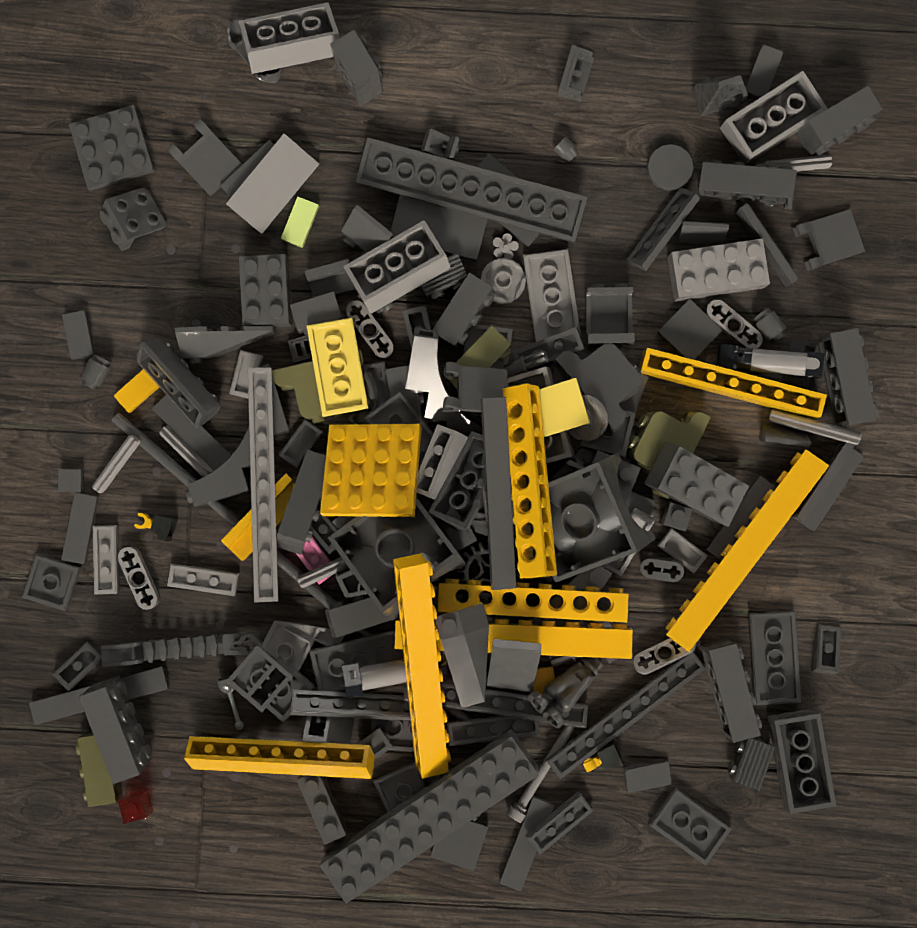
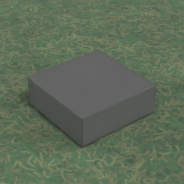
[58,469,84,492]

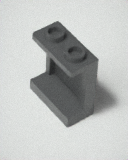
[585,283,635,346]

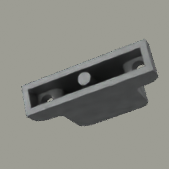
[554,343,642,434]

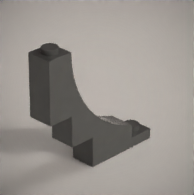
[185,364,289,507]

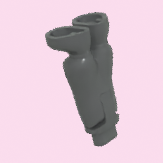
[528,657,603,728]

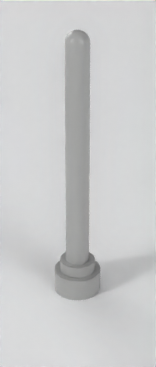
[506,726,575,823]

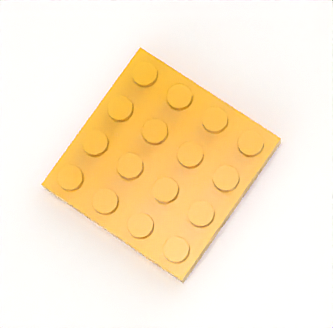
[320,424,422,517]

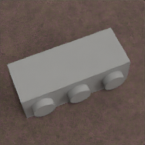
[417,424,468,499]

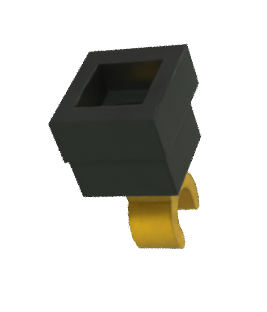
[134,513,178,541]
[583,739,623,772]

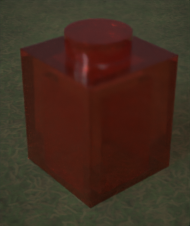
[118,789,153,824]

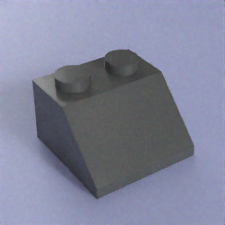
[342,205,394,256]

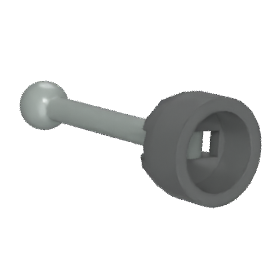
[216,675,244,730]

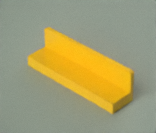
[221,474,295,561]

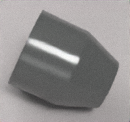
[553,136,578,161]

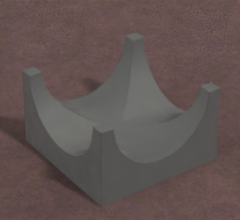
[528,453,656,583]
[328,498,466,621]

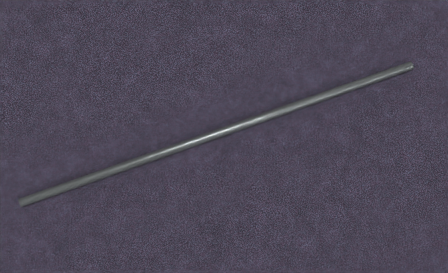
[112,413,493,746]

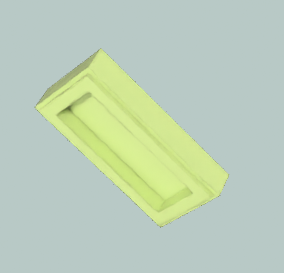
[281,196,319,248]

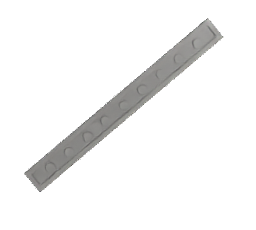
[248,368,278,602]

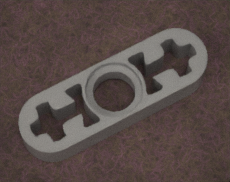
[346,300,394,359]
[705,300,763,349]
[118,547,160,610]
[634,638,696,675]

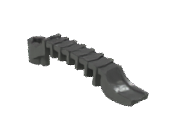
[101,632,262,667]

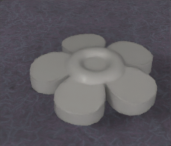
[493,233,519,259]

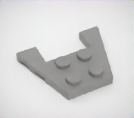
[261,620,344,671]

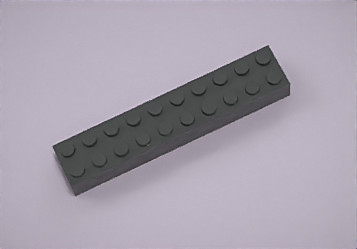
[319,729,539,904]

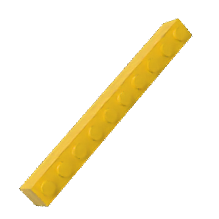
[665,450,829,652]
[393,553,451,779]
[395,619,633,659]

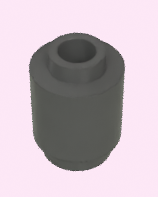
[754,308,787,342]
[80,354,112,390]

